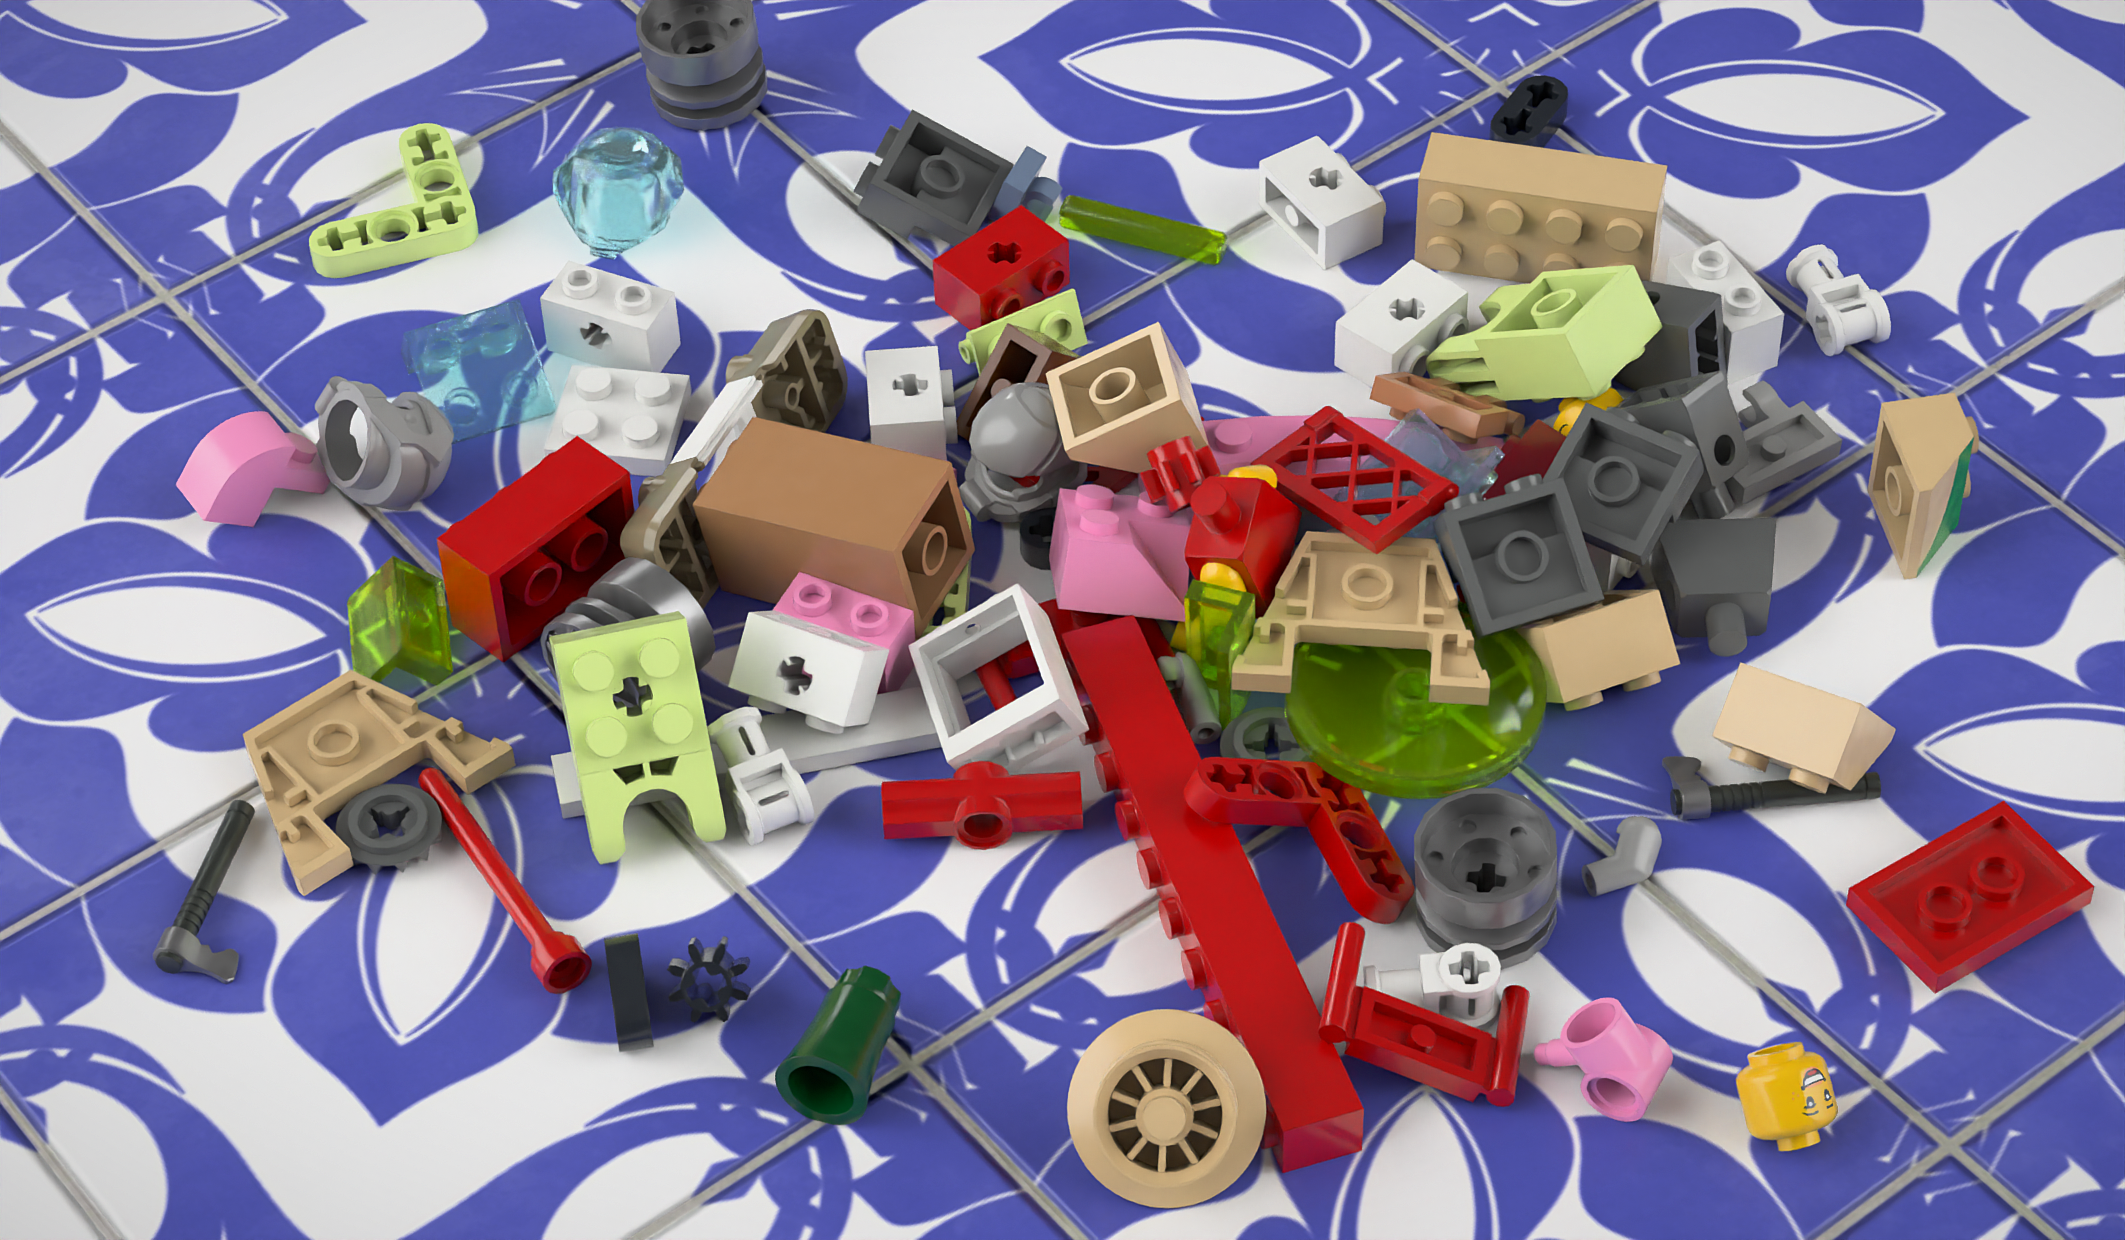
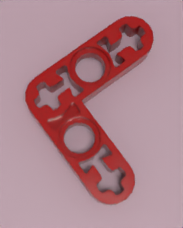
[1183,757,1415,924]

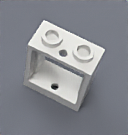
[908,583,1089,774]

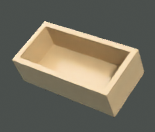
[1414,132,1668,284]

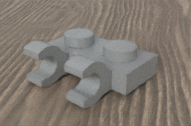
[1724,380,1842,505]

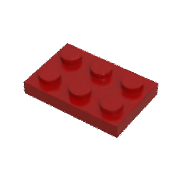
[1846,801,2095,994]

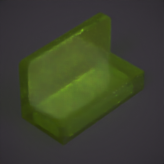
[347,556,453,686]
[1184,579,1256,731]

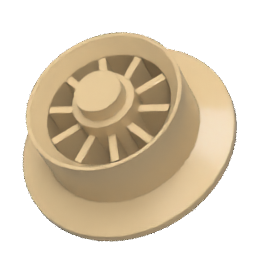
[1067,1009,1266,1208]

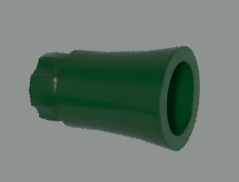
[775,966,901,1125]

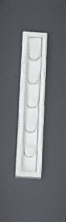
[551,686,942,819]

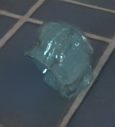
[552,126,684,260]

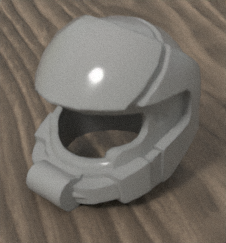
[315,376,454,511]
[959,382,1088,523]

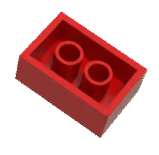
[436,436,635,663]

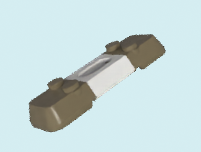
[620,309,848,609]

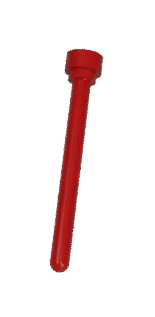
[418,767,592,994]

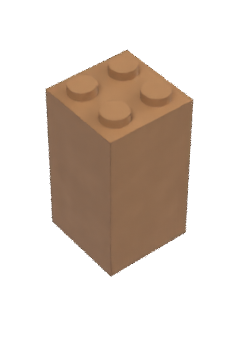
[693,417,975,640]

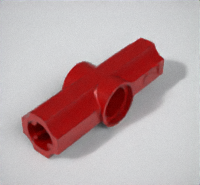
[881,761,1083,850]

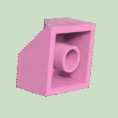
[1049,484,1191,622]

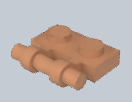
[1369,372,1525,444]

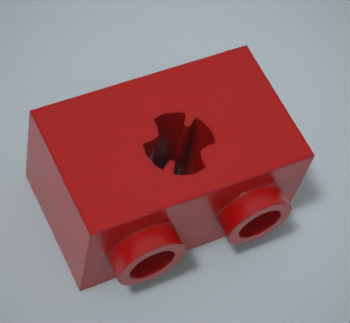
[932,205,1070,331]

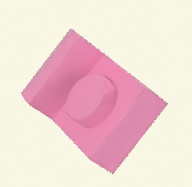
[176,411,330,527]

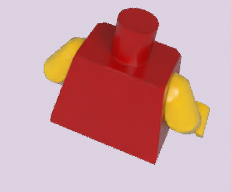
[1170,464,1302,657]

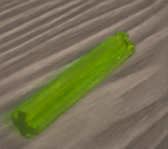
[1059,195,1227,266]

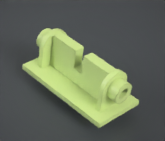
[958,289,1088,376]

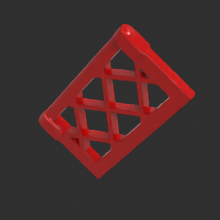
[1250,406,1459,555]

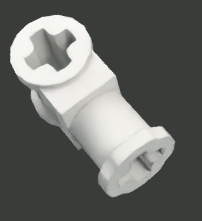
[1786,244,1891,356]
[707,707,814,846]
[1363,943,1501,1031]

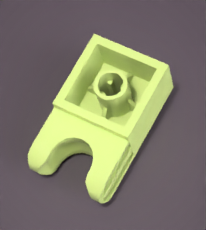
[1426,265,1663,403]
[549,611,726,865]

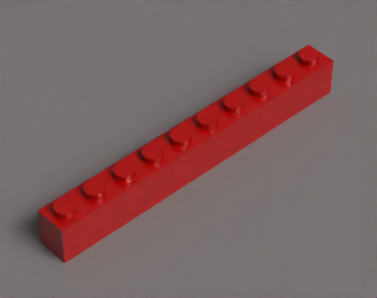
[1061,615,1364,1173]

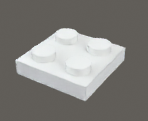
[544,365,691,477]

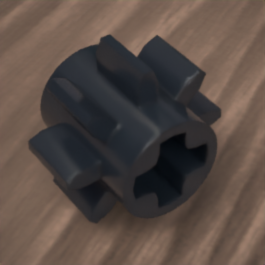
[667,936,751,1023]

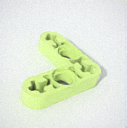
[309,123,479,279]

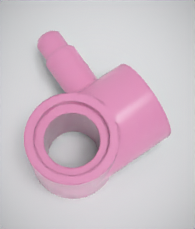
[1534,998,1673,1122]

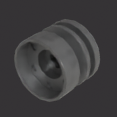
[636,0,767,130]
[540,557,716,708]
[1414,788,1557,970]

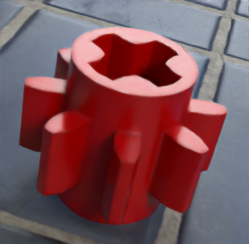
[1140,436,1221,513]

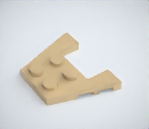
[1231,531,1490,706]
[243,670,516,896]

